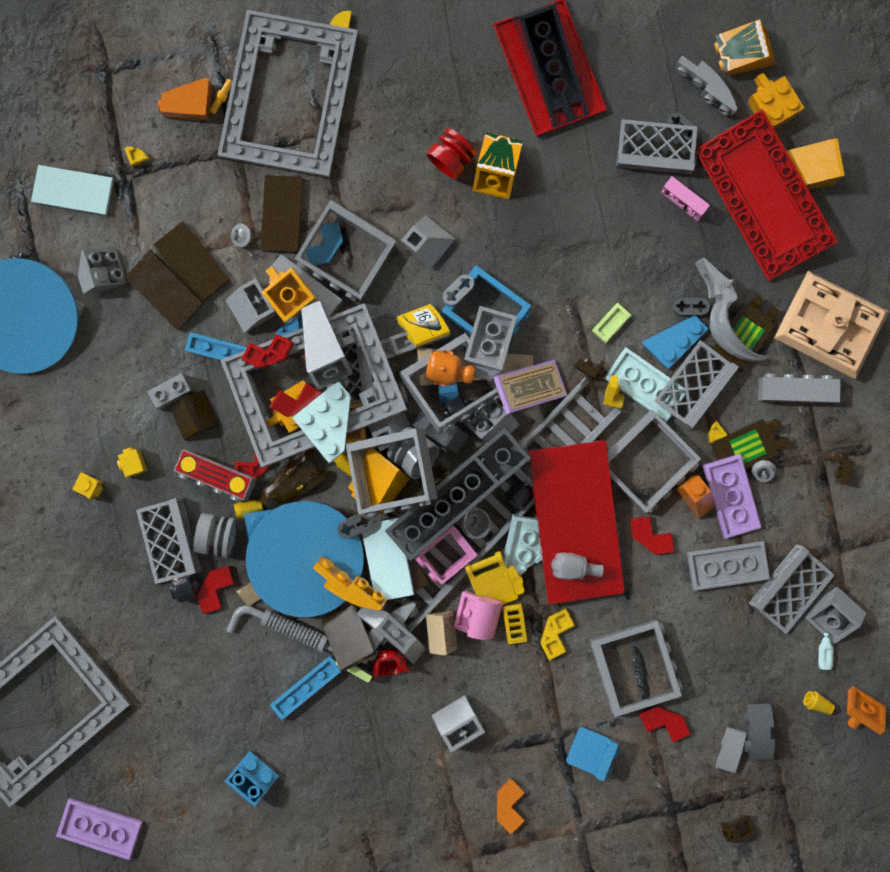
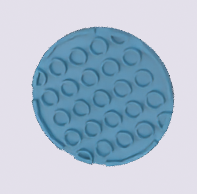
[0,258,79,374]
[246,501,363,617]

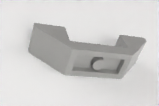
[356,607,426,664]

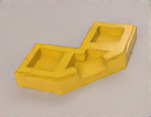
[540,608,575,661]

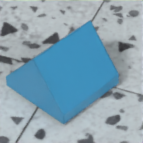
[438,383,459,404]

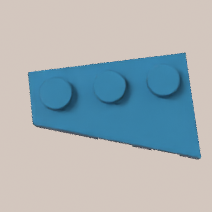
[641,315,708,370]

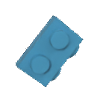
[566,727,620,782]

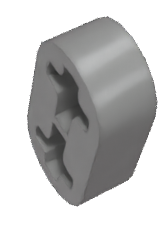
[443,274,474,306]

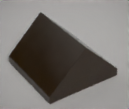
[169,390,219,441]

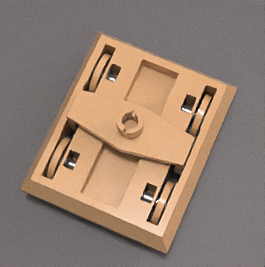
[774,271,889,379]

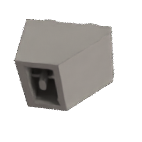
[226,278,278,333]
[432,695,485,753]

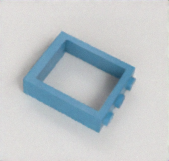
[441,265,531,337]

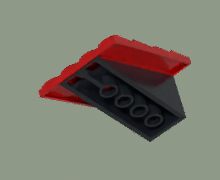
[493,0,607,136]

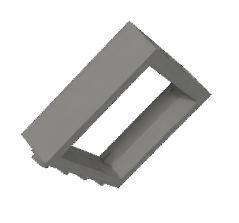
[294,200,396,301]
[400,333,501,434]
[607,410,701,513]
[346,428,438,517]
[589,620,683,717]

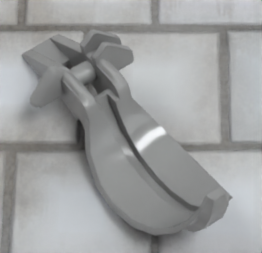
[695,258,770,362]

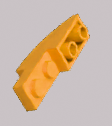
[313,556,387,610]

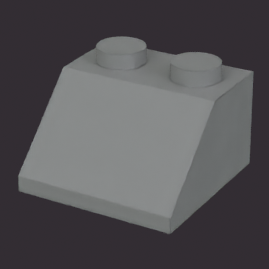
[805,587,866,644]

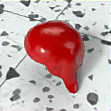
[371,649,412,681]

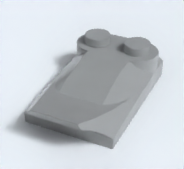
[464,306,517,381]

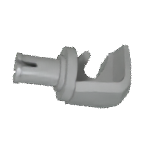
[551,552,604,580]

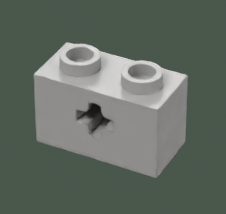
[147,373,194,410]

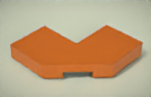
[497,778,525,834]

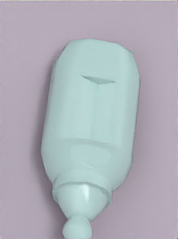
[818,633,834,670]

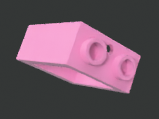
[416,525,478,585]

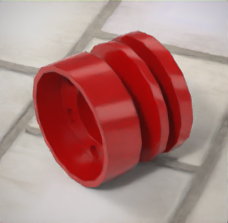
[426,128,477,180]

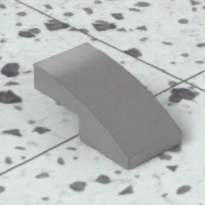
[716,727,746,773]

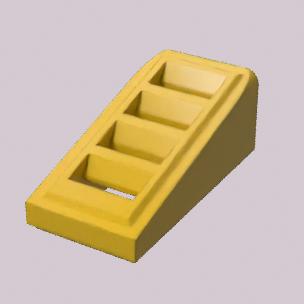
[502,603,527,645]

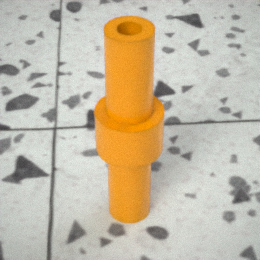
[208,79,232,115]

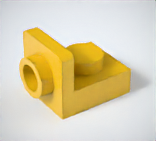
[603,375,624,409]
[72,472,103,500]

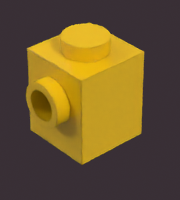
[117,447,148,478]

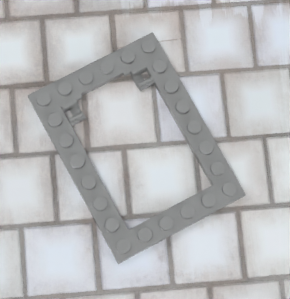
[218,10,358,178]
[220,303,407,468]
[0,615,131,808]

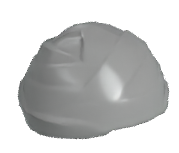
[461,508,491,540]

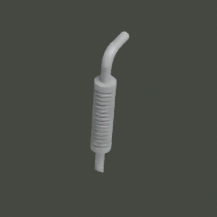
[226,605,333,653]

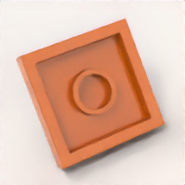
[847,686,886,735]

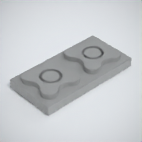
[687,541,770,591]

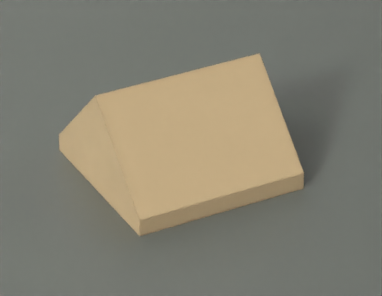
[426,611,457,655]

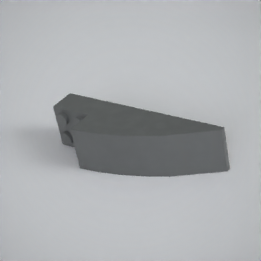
[385,427,531,561]

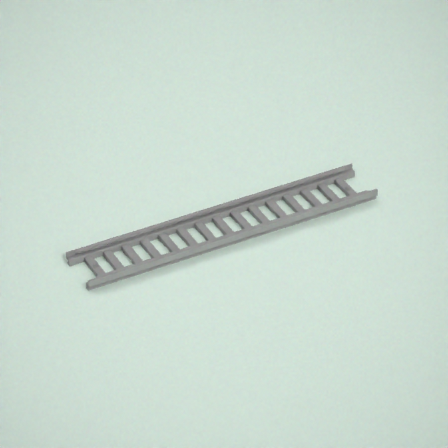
[399,377,621,633]

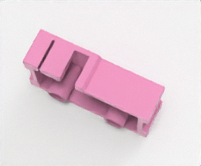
[661,176,710,222]

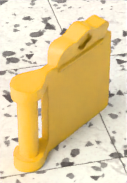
[464,551,524,605]

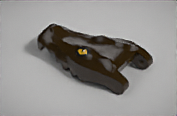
[259,449,331,509]

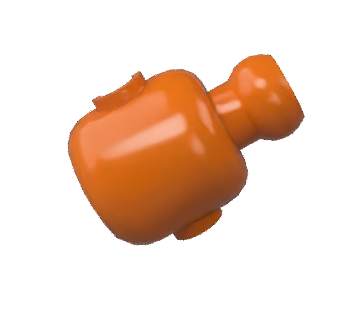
[426,350,475,387]

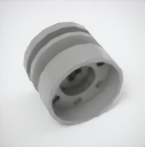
[387,427,439,479]
[194,513,236,558]

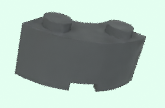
[412,410,469,455]
[743,704,775,760]

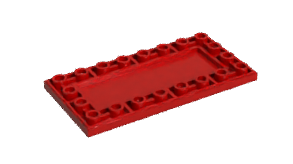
[695,109,838,281]
[528,440,624,605]

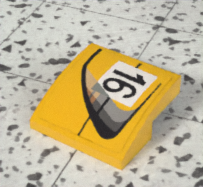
[397,304,450,347]

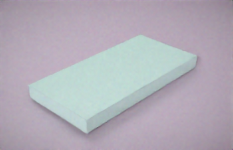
[31,165,114,216]
[603,347,686,422]
[362,518,415,600]

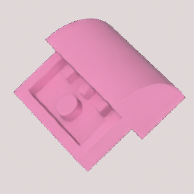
[453,590,503,640]

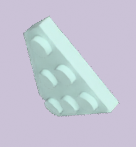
[292,381,351,464]
[503,515,542,575]

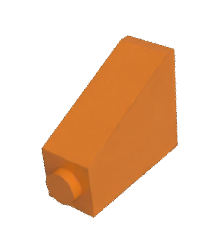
[158,78,212,121]
[675,476,714,519]

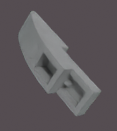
[675,56,737,117]
[363,600,418,664]

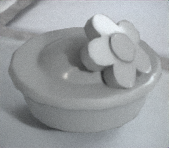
[231,224,252,247]
[752,460,776,482]

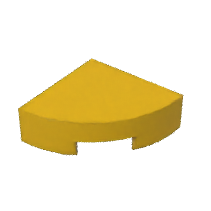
[330,11,352,28]
[124,147,150,167]
[708,421,727,443]

